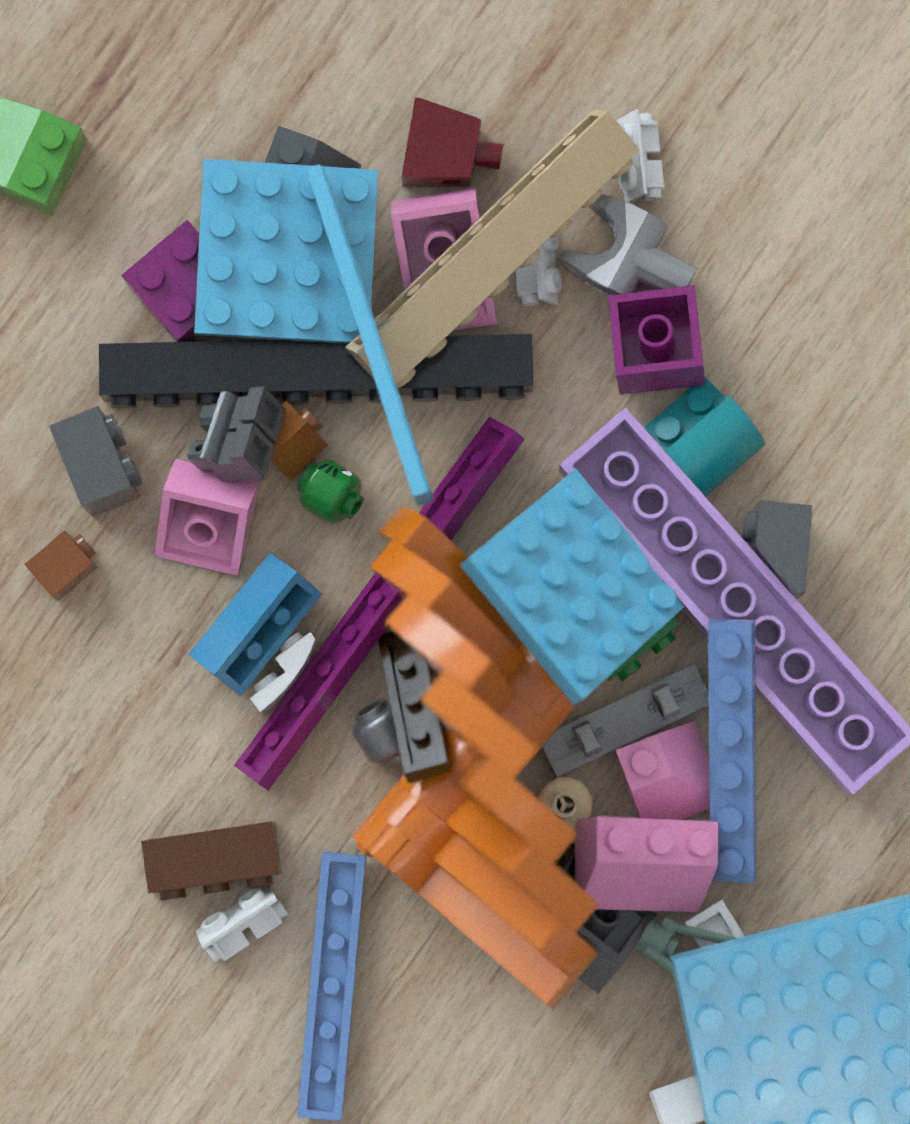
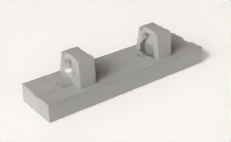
[542,664,709,778]

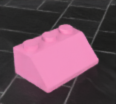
[575,816,718,913]

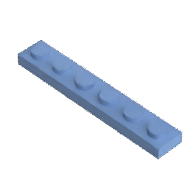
[708,619,757,883]
[297,852,366,1121]

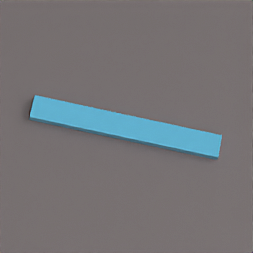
[306,164,433,506]

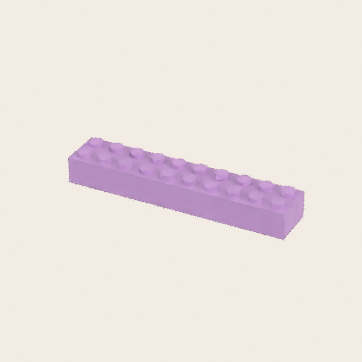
[558,407,910,796]

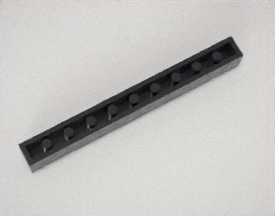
[99,334,533,409]

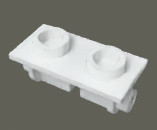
[616,109,665,203]
[516,236,562,306]
[196,885,288,963]

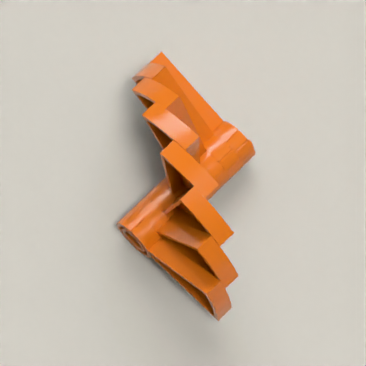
[351,506,599,1009]

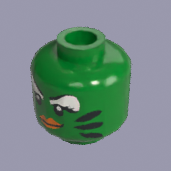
[297,460,364,524]

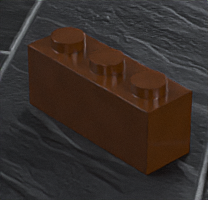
[141,821,282,901]

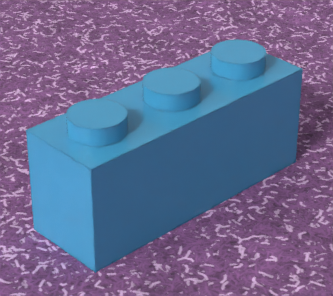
[188,553,323,696]

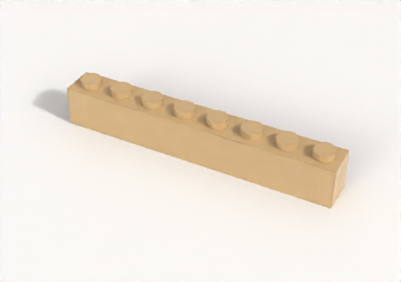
[345,109,640,388]

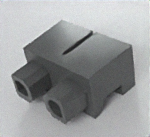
[187,386,286,481]

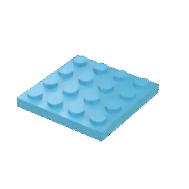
[194,159,378,344]
[460,469,685,705]

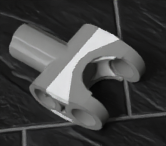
[559,194,697,296]

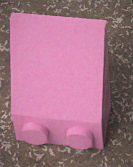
[391,188,497,331]

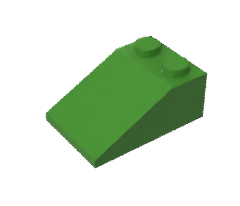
[0,97,87,216]

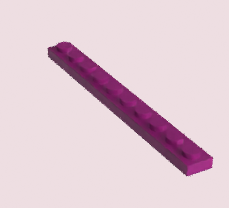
[234,417,525,791]

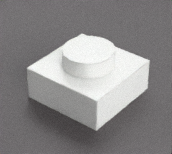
[684,900,745,948]

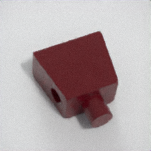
[401,97,504,187]

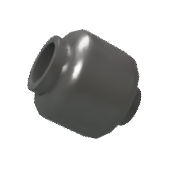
[352,698,402,766]

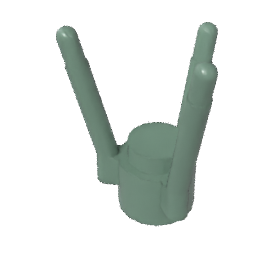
[636,917,737,976]

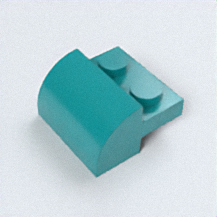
[644,377,765,497]

